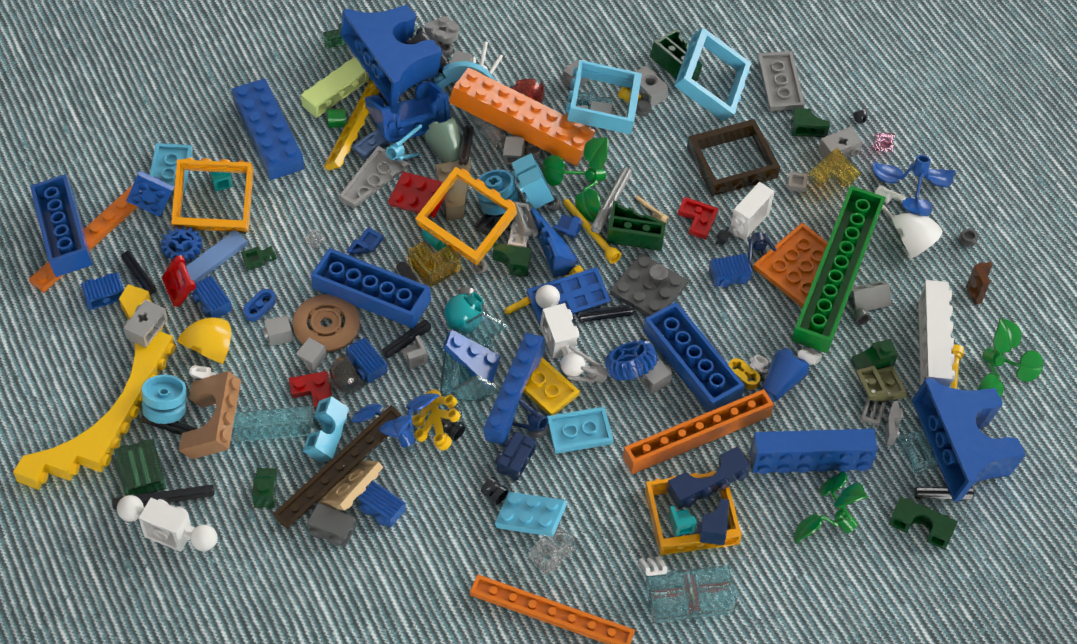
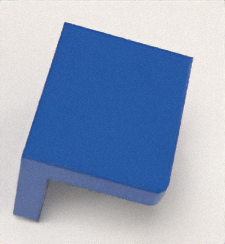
[553,214,583,239]

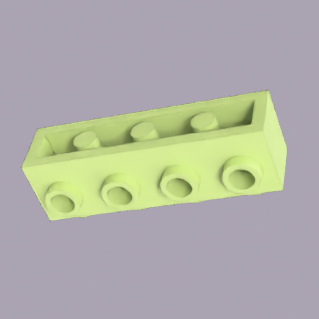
[301,57,369,118]

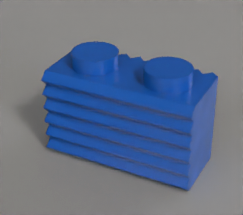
[709,253,752,287]
[81,272,124,310]
[191,275,232,318]
[345,337,388,384]
[358,481,406,528]

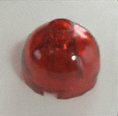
[509,79,545,104]

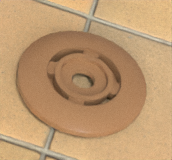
[292,294,360,352]

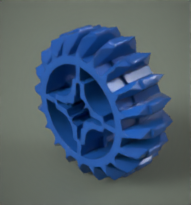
[605,340,658,381]

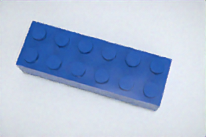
[231,78,304,180]
[30,174,93,277]
[310,248,431,329]
[643,302,745,412]
[750,429,878,474]

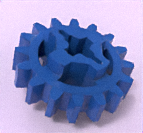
[161,226,203,263]

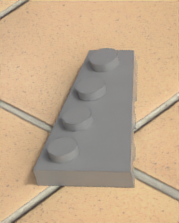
[339,146,409,209]

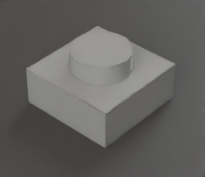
[787,172,808,193]

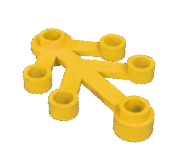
[412,389,461,451]

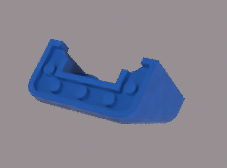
[365,81,451,143]

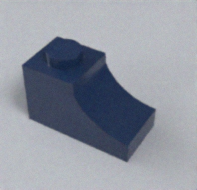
[697,499,729,545]

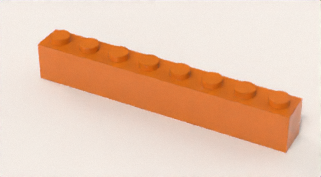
[623,389,774,474]

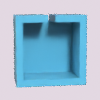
[512,153,554,209]

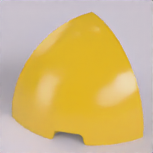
[177,318,231,364]

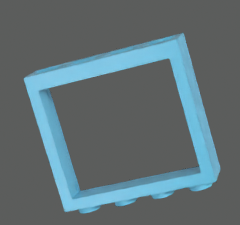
[674,28,751,121]
[565,60,642,135]

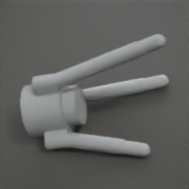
[567,345,608,384]

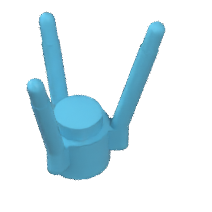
[386,125,422,162]

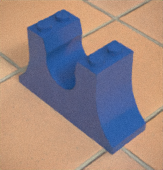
[340,5,442,107]
[911,378,1026,502]

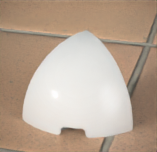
[892,213,943,258]

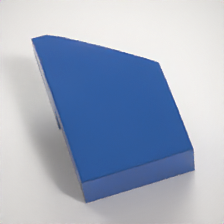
[347,227,384,254]

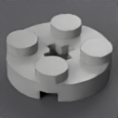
[425,16,459,44]

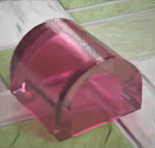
[874,132,895,151]

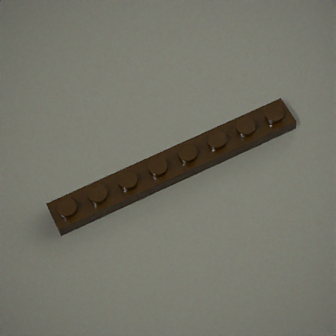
[272,405,402,530]

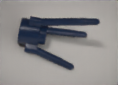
[748,232,777,263]
[512,399,548,432]

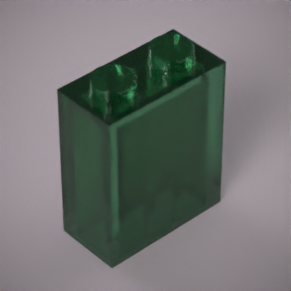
[114,439,167,496]

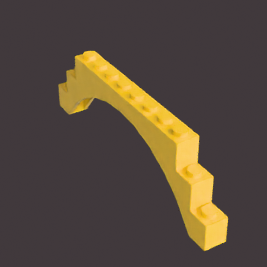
[13,284,176,490]

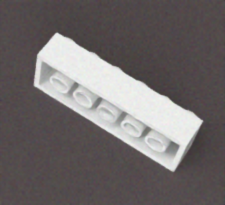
[918,280,955,388]

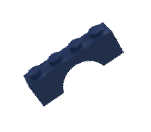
[667,446,750,509]

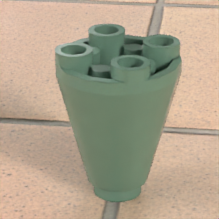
[424,118,461,163]

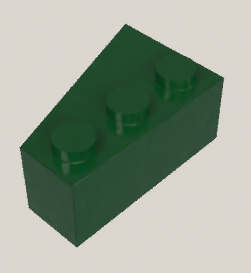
[650,29,703,82]
[607,200,666,251]

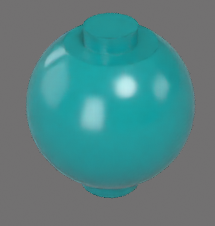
[444,292,484,332]

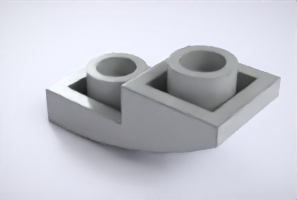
[885,401,903,446]

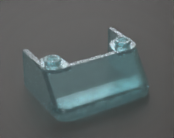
[440,312,507,402]

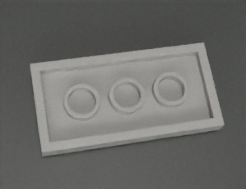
[757,51,805,111]

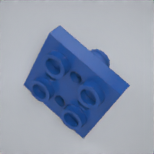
[126,171,174,217]

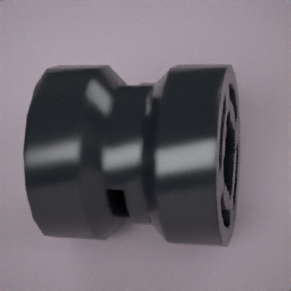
[441,418,466,441]
[481,477,509,505]

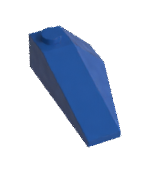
[531,208,578,278]

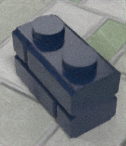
[495,431,537,481]

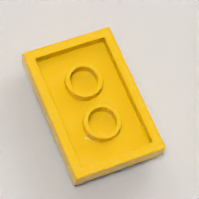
[523,357,580,416]

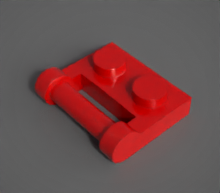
[161,255,196,307]

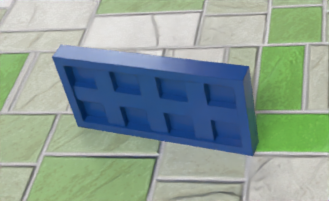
[526,267,611,326]

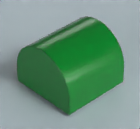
[327,108,346,128]

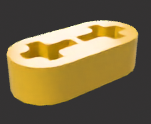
[728,358,760,390]

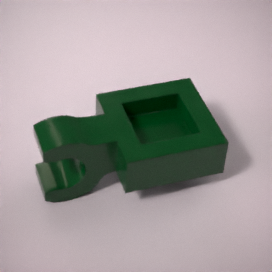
[241,246,277,271]

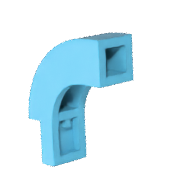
[434,61,496,89]

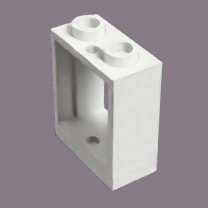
[730,182,775,241]

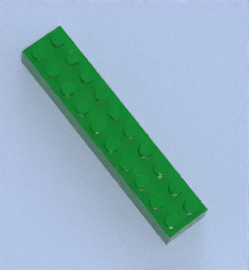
[791,185,886,354]

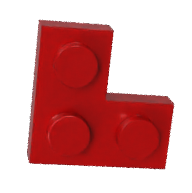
[678,197,719,240]
[288,371,332,411]

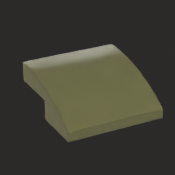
[856,365,907,401]

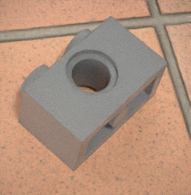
[635,65,668,107]

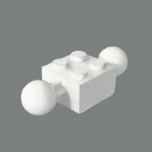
[535,285,585,376]
[117,495,217,552]

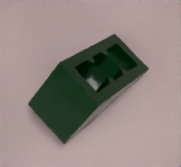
[791,108,830,137]
[493,243,531,277]
[851,339,898,370]
[252,468,278,508]

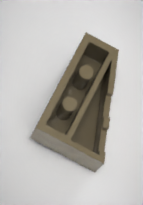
[435,159,471,221]

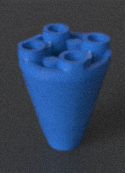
[761,348,809,403]

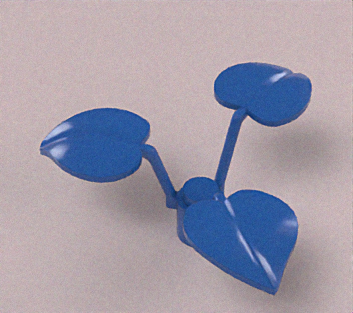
[872,155,955,216]
[350,394,440,447]

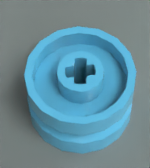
[141,375,187,424]

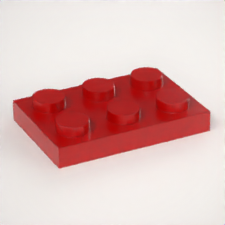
[387,171,447,218]

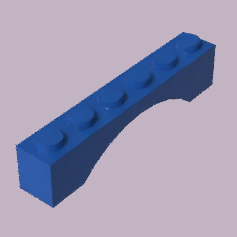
[483,332,546,446]

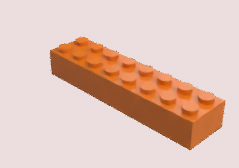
[449,67,596,166]

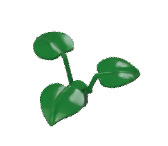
[542,137,609,222]
[977,318,1044,397]
[794,471,868,544]

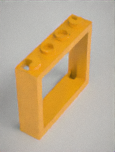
[171,157,254,233]
[415,167,517,266]
[645,471,742,556]

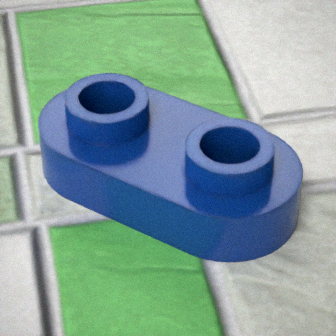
[243,289,276,322]

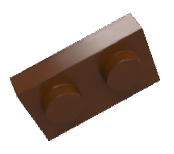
[966,262,993,305]

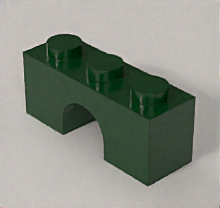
[888,497,958,550]

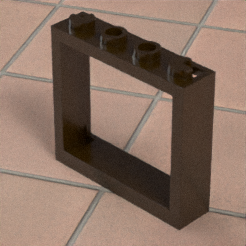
[687,119,780,196]

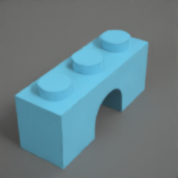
[303,396,349,463]

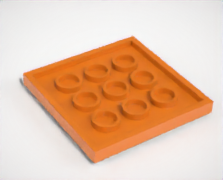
[753,222,828,308]

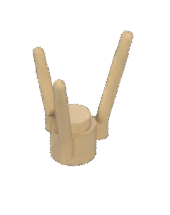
[635,195,669,224]

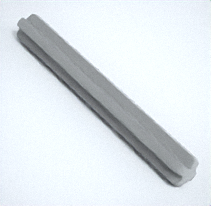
[591,167,632,234]

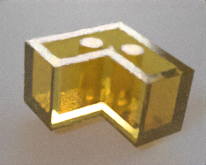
[807,148,861,188]
[408,241,461,288]

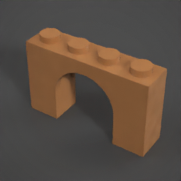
[179,371,241,460]

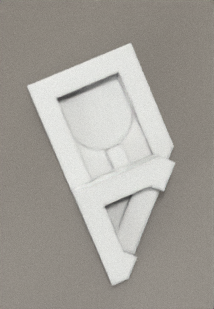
[189,365,218,379]

